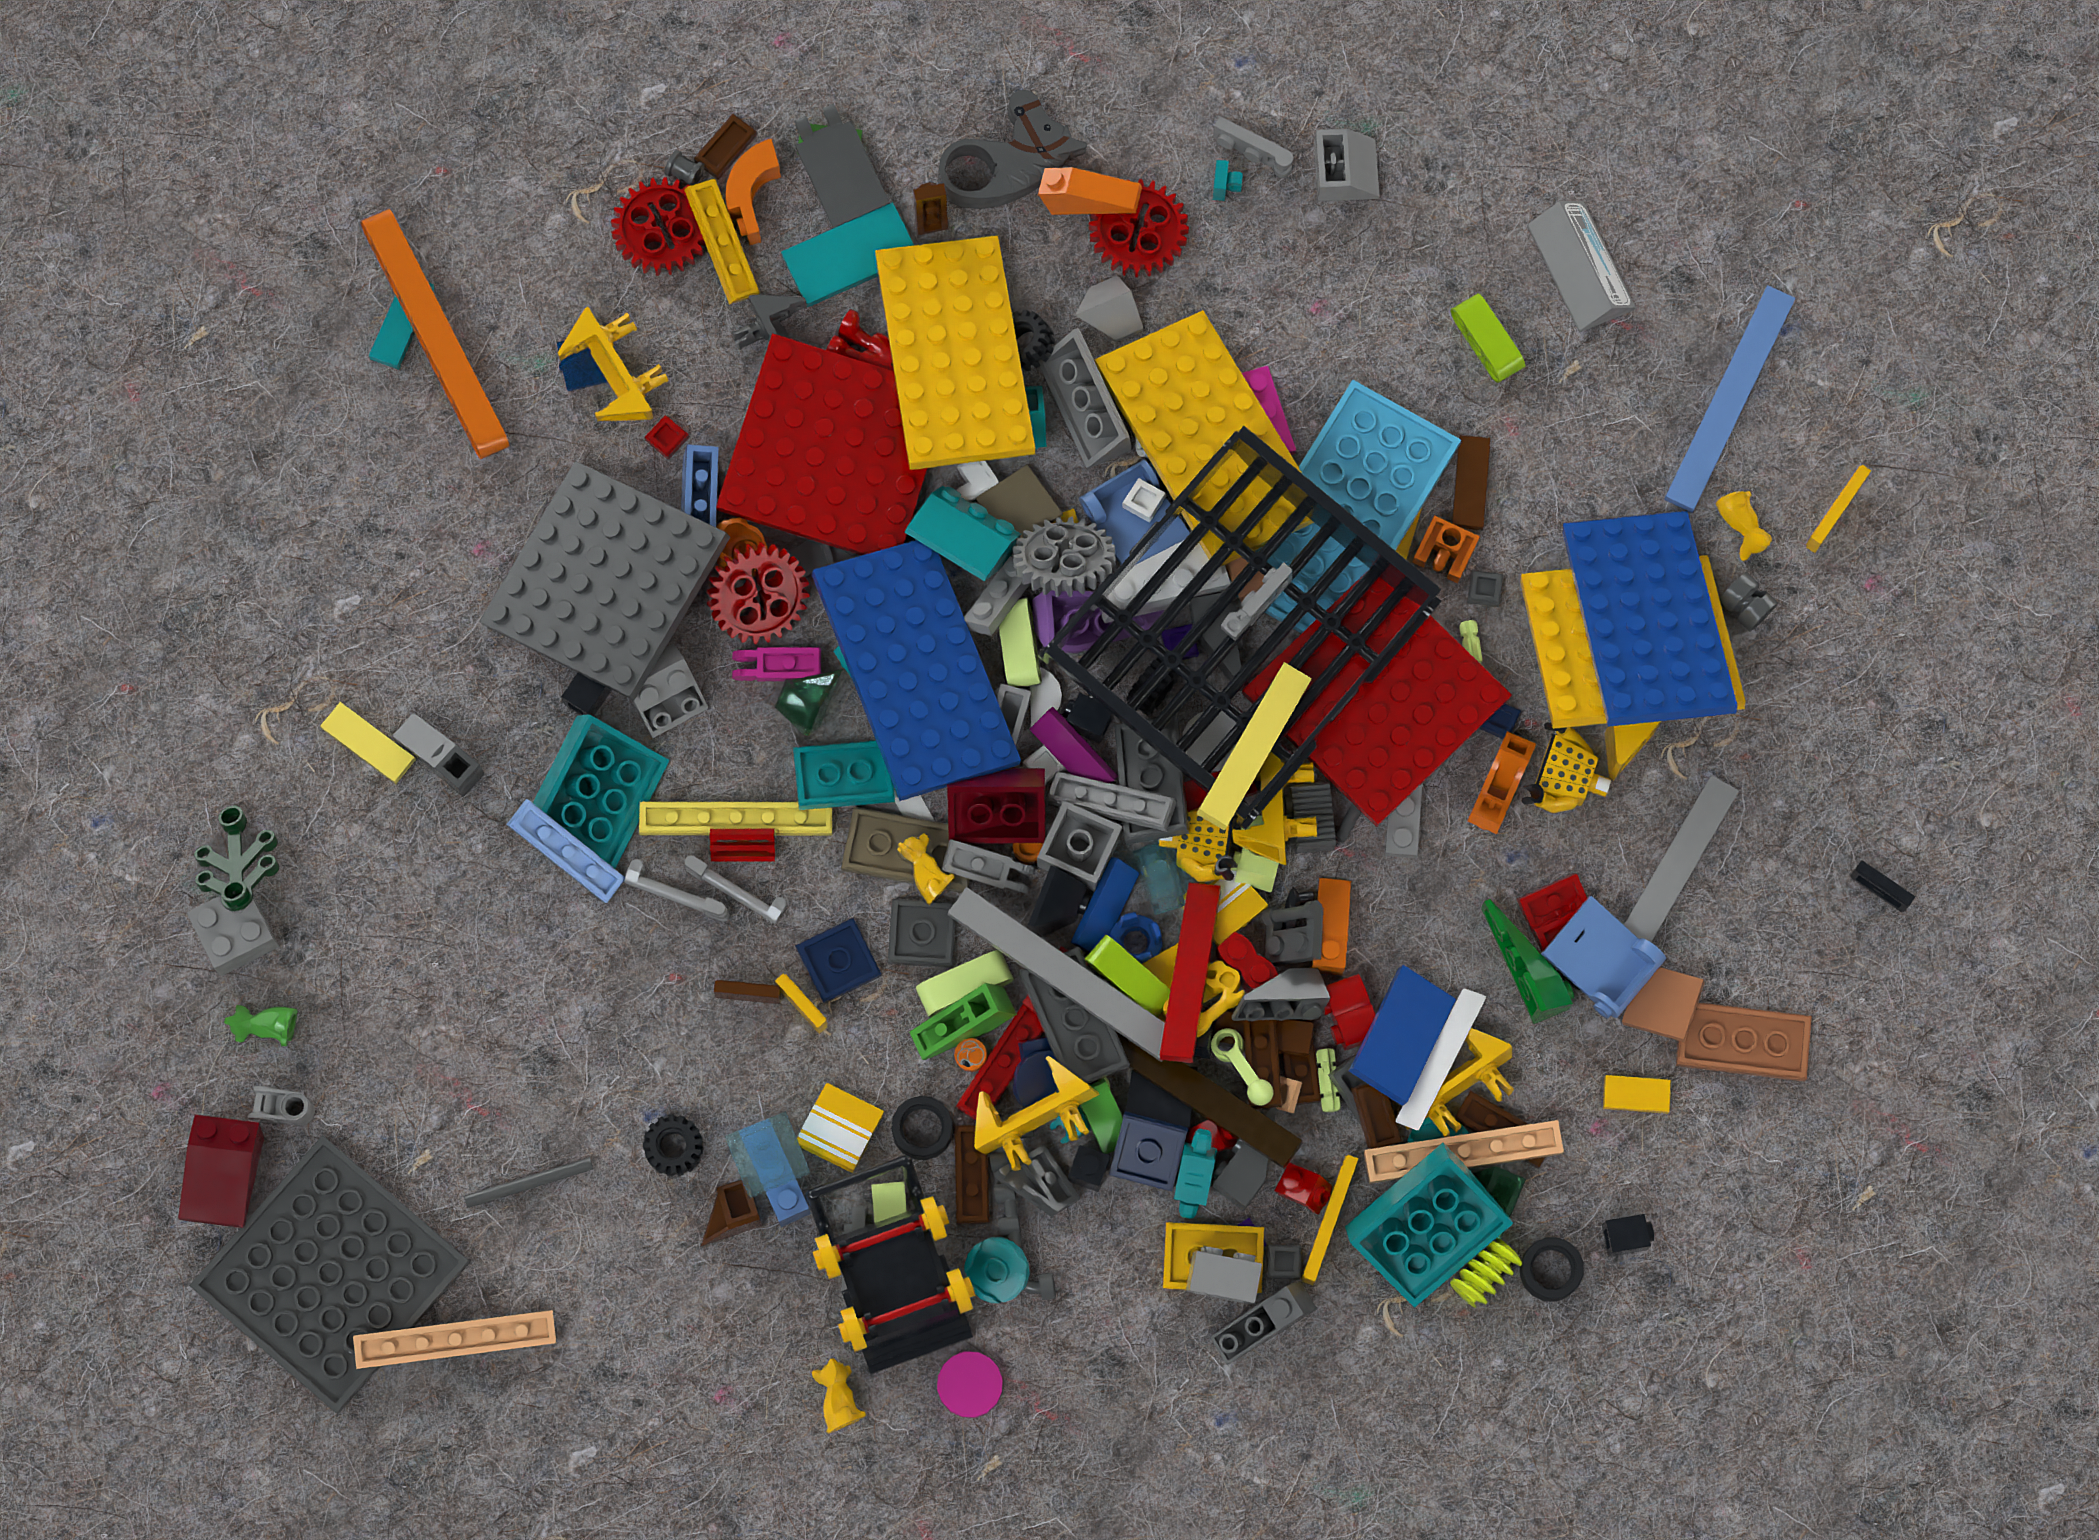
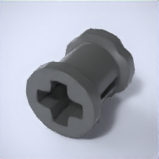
[664,150,705,185]

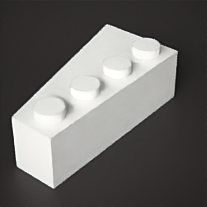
[1100,540,1231,623]

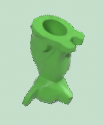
[224,1005,298,1047]

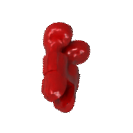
[826,309,894,371]

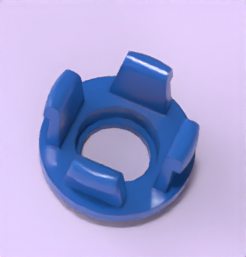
[1110,912,1162,964]

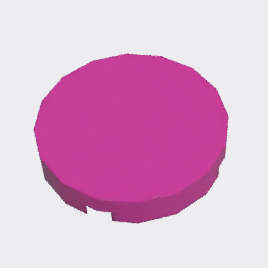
[937,1352,1003,1418]

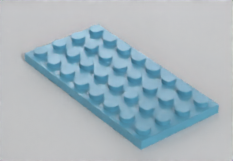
[1230,380,1461,634]

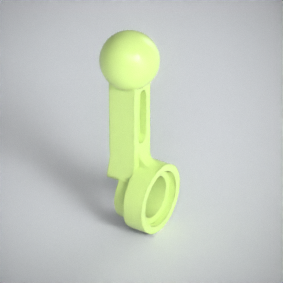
[1211,1028,1273,1105]

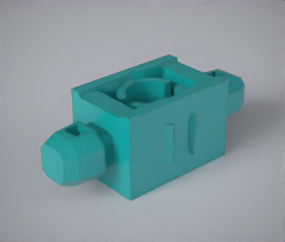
[1174,1129,1217,1219]

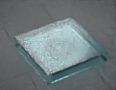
[725,1111,811,1198]

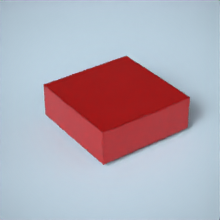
[644,415,689,460]

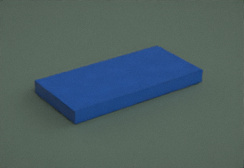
[1349,965,1456,1106]

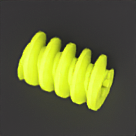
[1450,1237,1523,1308]

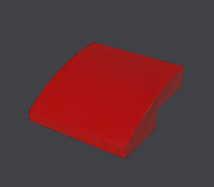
[1517,873,1587,952]

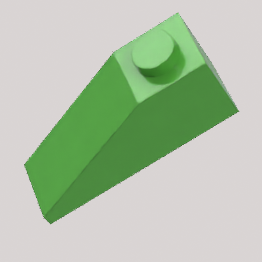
[910,983,1017,1060]

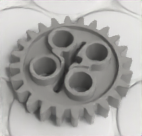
[1013,517,1116,597]

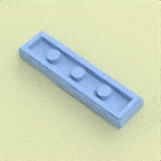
[506,799,625,903]

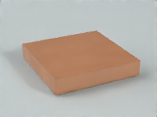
[1622,967,1705,1042]

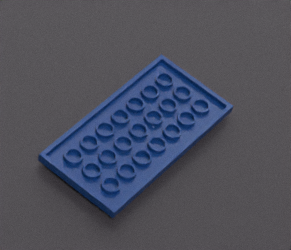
[1562,511,1737,727]
[812,540,1021,801]

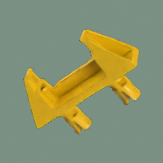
[558,307,669,421]
[1232,752,1317,865]
[1402,1028,1514,1138]
[974,1056,1100,1171]

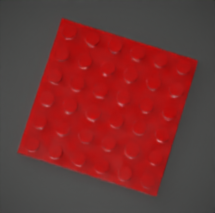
[716,333,927,556]
[1241,572,1512,827]

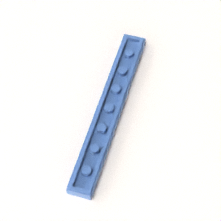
[1664,285,1795,513]

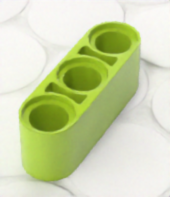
[1450,293,1525,383]
[1084,934,1170,1018]

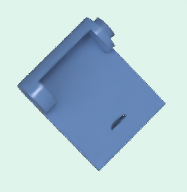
[1079,459,1190,565]
[1541,896,1666,1019]

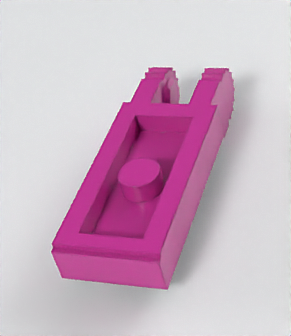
[732,647,821,682]

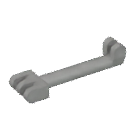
[685,855,786,924]
[624,859,730,922]

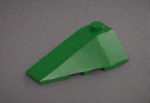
[1481,899,1574,1024]

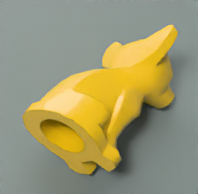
[1715,491,1772,561]
[897,833,955,906]
[812,1358,866,1434]

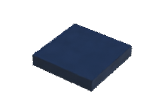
[795,918,882,1004]
[1109,1112,1188,1192]

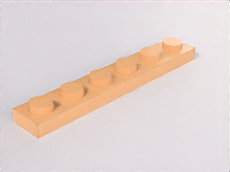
[1364,1120,1564,1184]
[353,1310,556,1369]

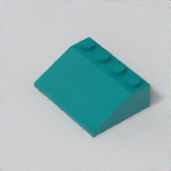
[533,714,670,869]
[1345,1143,1513,1308]

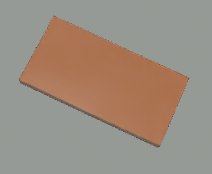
[1676,1003,1812,1082]

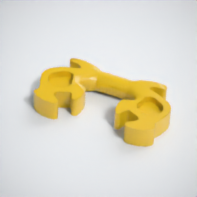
[1163,961,1245,1038]

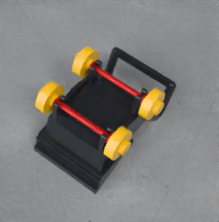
[806,1155,976,1375]

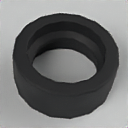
[891,1096,953,1160]
[1520,1237,1584,1302]

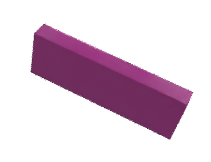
[1029,707,1118,784]

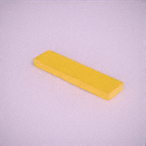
[684,178,760,305]
[1302,1155,1359,1285]

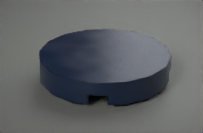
[1013,1050,1059,1108]

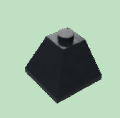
[1028,865,1090,938]

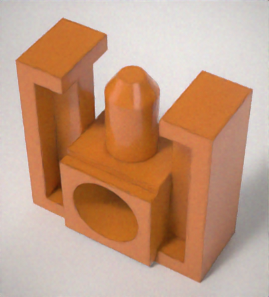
[1412,515,1480,584]

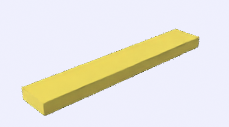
[1196,662,1312,830]
[639,802,832,836]

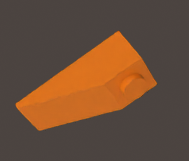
[1038,167,1142,215]
[1311,878,1351,976]

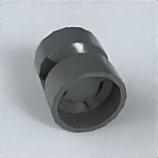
[1719,572,1778,632]

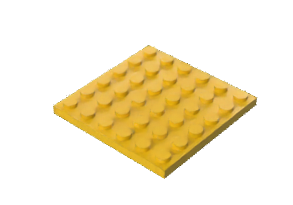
[1520,555,1746,729]

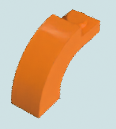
[725,138,781,246]
[1467,731,1536,834]

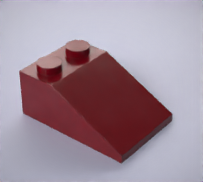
[947,768,1046,843]
[178,1114,264,1228]

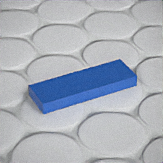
[1071,857,1140,954]

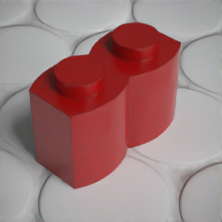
[1216,932,1278,993]
[1323,974,1376,1051]

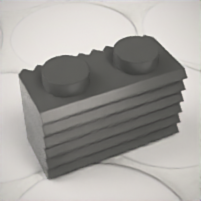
[1284,782,1336,854]

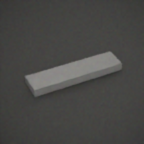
[1046,771,1177,832]

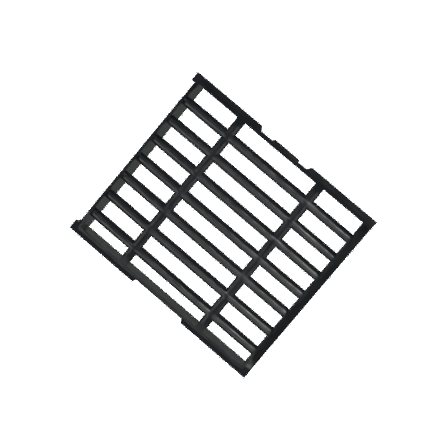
[1038,426,1442,830]

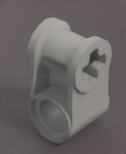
[248,1086,315,1126]

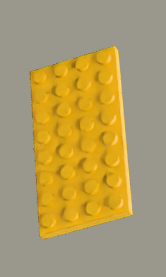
[875,236,1035,470]
[1094,310,1314,566]

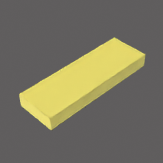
[320,702,416,784]

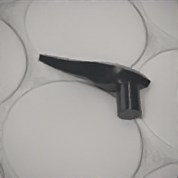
[1284,887,1314,929]

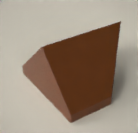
[701,1178,763,1246]

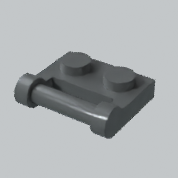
[1262,901,1323,966]

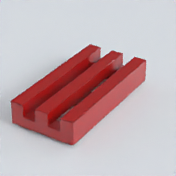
[709,828,775,862]

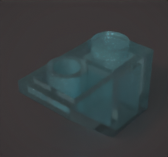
[1132,843,1185,915]

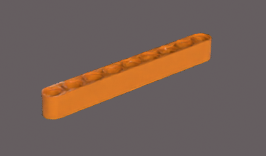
[361,209,509,460]

